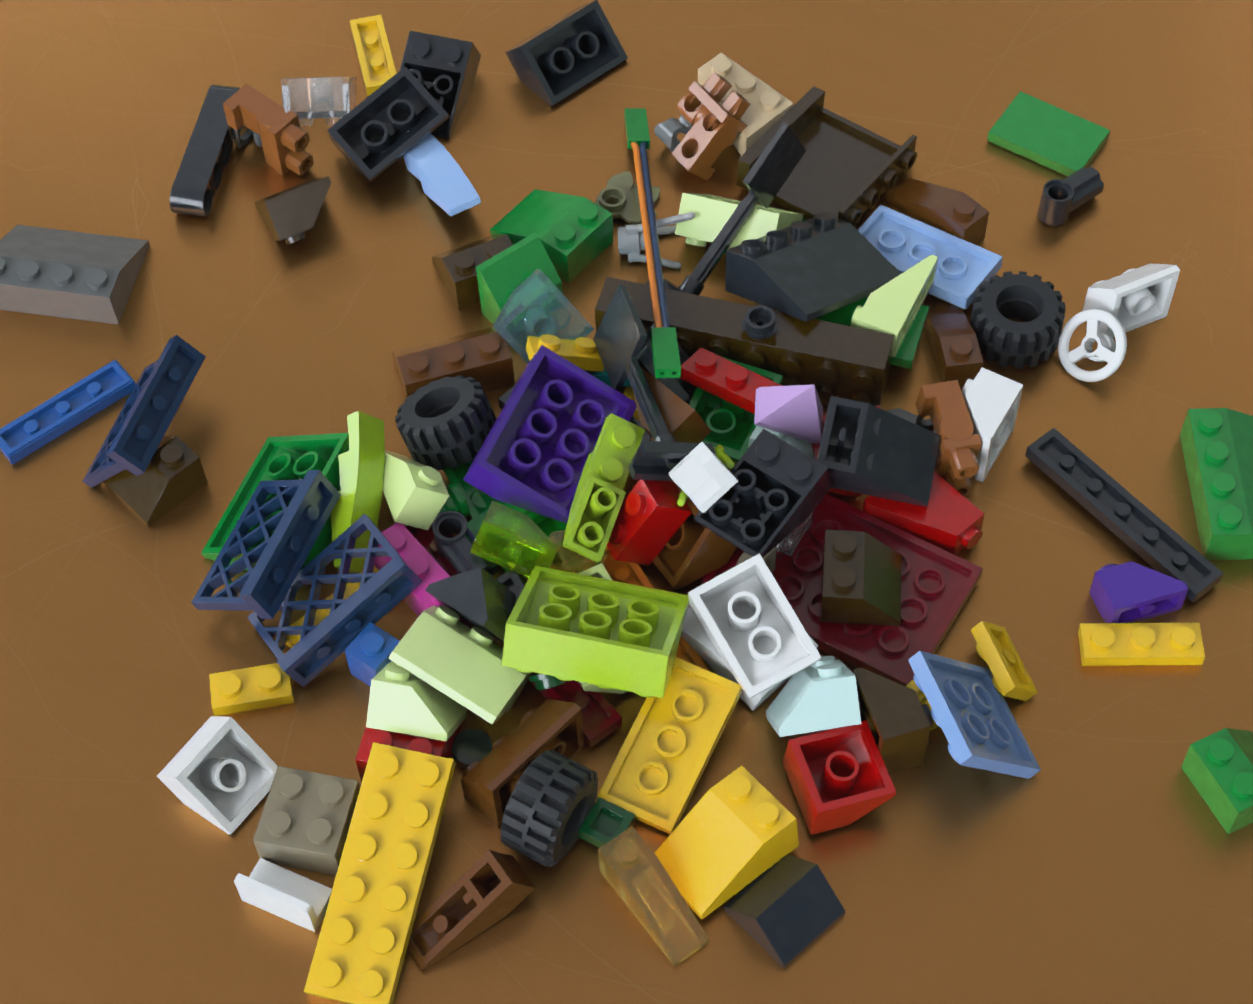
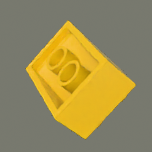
[648,765,799,919]

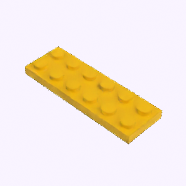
[304,742,456,1004]

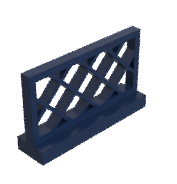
[82,335,206,488]
[191,470,341,619]
[247,514,423,687]

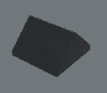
[425,567,517,643]
[724,854,845,969]

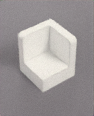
[669,442,738,513]

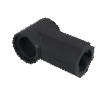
[1037,166,1104,226]
[433,511,498,576]

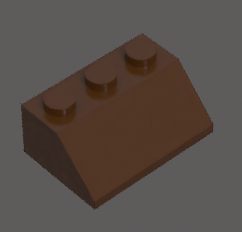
[392,326,515,398]
[653,484,737,589]
[461,699,585,828]

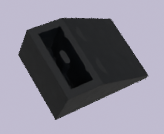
[400,31,481,139]
[817,396,941,507]
[694,429,831,558]

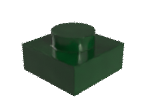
[578,797,636,856]

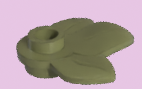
[596,171,660,224]

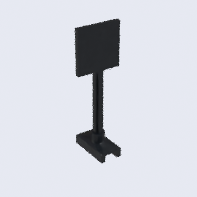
[646,122,807,295]
[593,284,716,481]

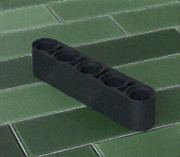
[170,85,240,217]

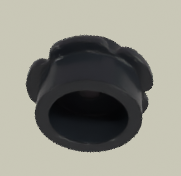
[741,305,778,340]

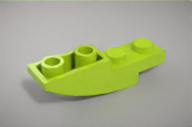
[563,413,645,563]

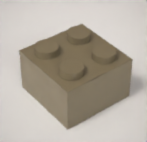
[253,766,360,876]

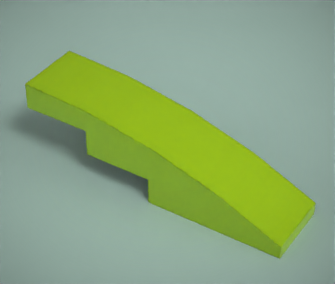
[331,411,385,573]

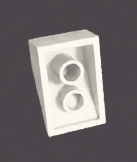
[688,553,822,699]

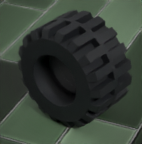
[970,271,1066,369]
[395,375,497,470]
[501,749,598,867]

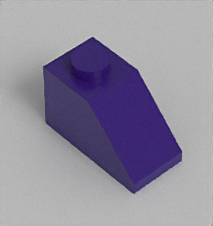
[1089,561,1188,623]

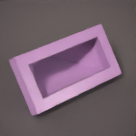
[754,384,823,445]

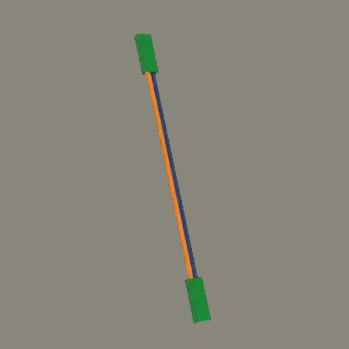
[624,108,681,378]

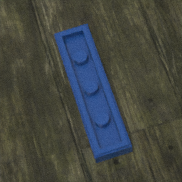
[0,359,136,465]

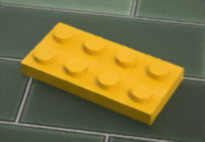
[597,657,743,834]

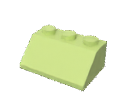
[675,193,803,250]
[389,605,533,724]

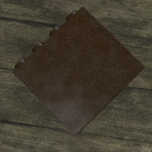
[736,86,917,227]

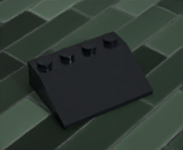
[725,212,901,322]

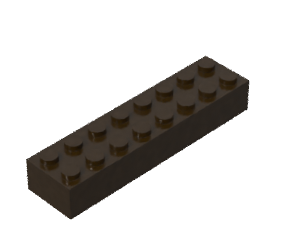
[595,277,894,406]

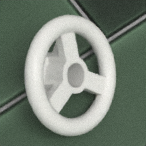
[1058,309,1127,382]

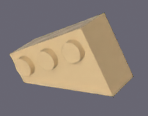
[698,52,794,156]

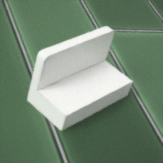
[234,858,332,933]

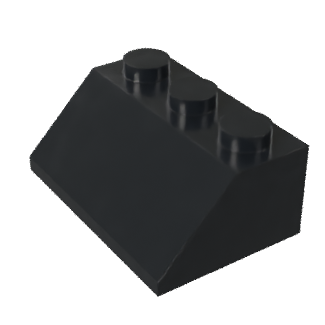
[505,0,628,106]
[327,66,449,181]

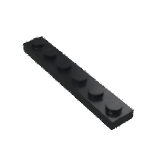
[1025,428,1223,603]

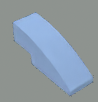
[403,133,481,216]

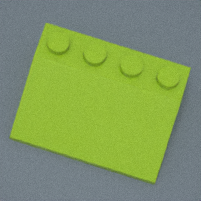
[502,565,689,698]

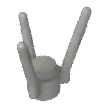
[618,212,695,269]

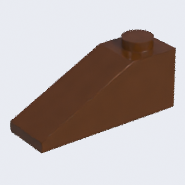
[886,178,989,245]
[922,301,983,391]
[633,366,711,443]
[407,850,536,970]

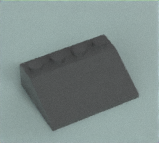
[0,225,150,325]

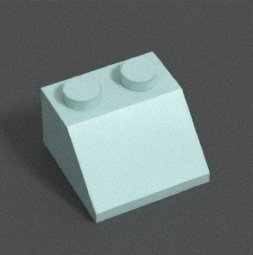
[766,656,862,737]

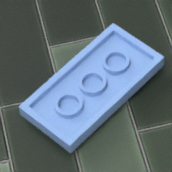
[858,205,1003,310]

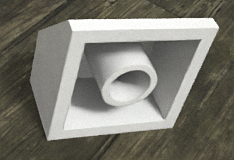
[1083,263,1180,338]
[962,367,1023,483]
[157,716,278,835]

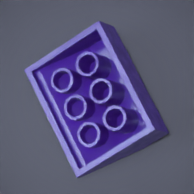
[463,345,637,523]

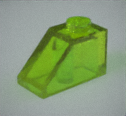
[470,501,558,577]

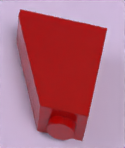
[862,472,985,555]

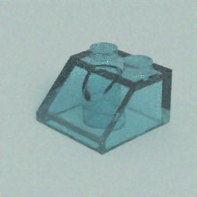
[493,268,595,364]

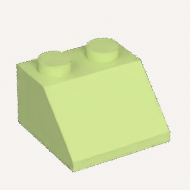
[366,661,467,741]

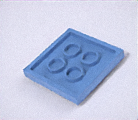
[908,651,1041,779]

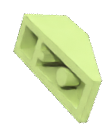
[851,255,938,357]
[383,450,449,530]

